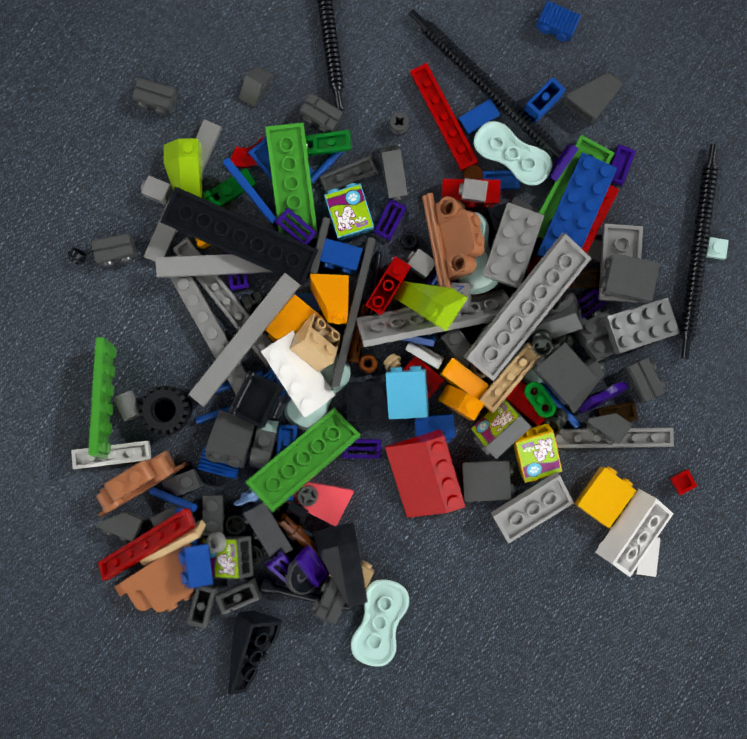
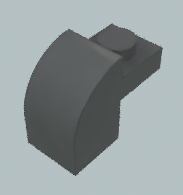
[249,429,277,469]

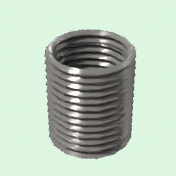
[114,391,142,421]

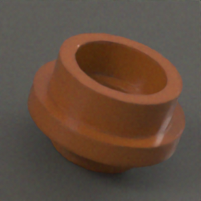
[358,354,378,373]

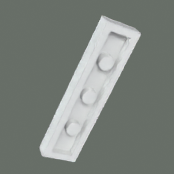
[71,441,152,469]

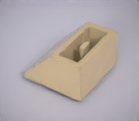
[290,312,342,372]

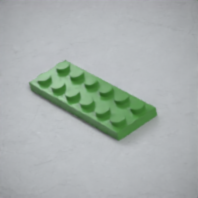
[265,123,318,240]
[537,135,614,241]
[88,337,117,459]
[246,408,361,513]

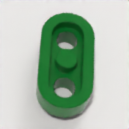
[524,382,556,418]

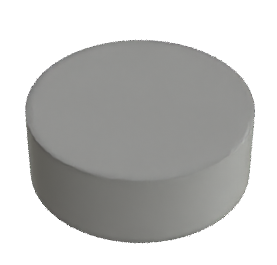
[207,532,226,553]

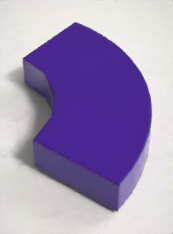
[578,382,628,413]

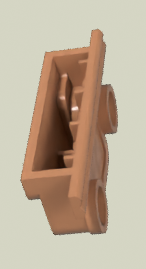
[422,193,485,288]
[96,451,189,517]
[115,534,204,612]

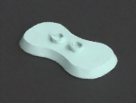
[473,121,553,185]
[458,212,498,295]
[284,353,351,431]
[351,579,409,666]

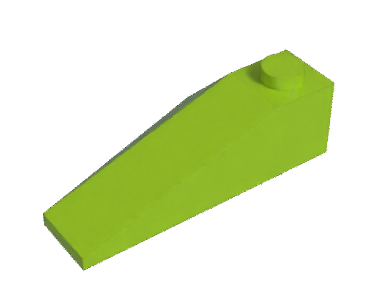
[164,138,202,198]
[393,281,468,331]

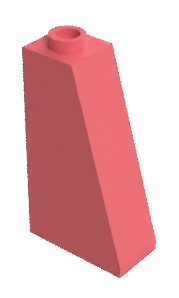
[286,481,354,526]

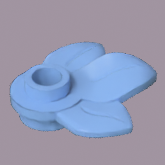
[233,489,260,506]

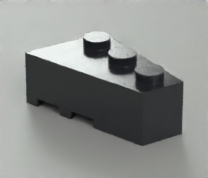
[242,500,293,560]

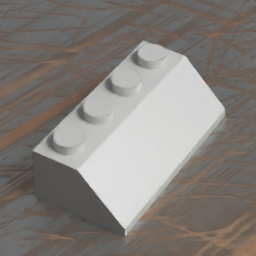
[261,331,335,418]
[595,489,674,577]

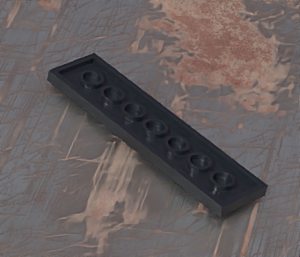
[160,186,319,285]

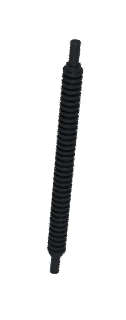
[318,0,344,111]
[409,9,562,158]
[680,144,719,359]

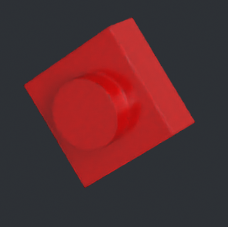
[669,469,697,495]

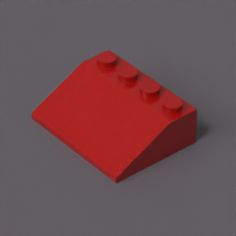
[385,429,465,518]

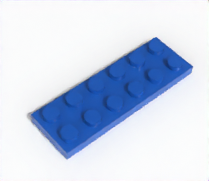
[536,152,617,258]

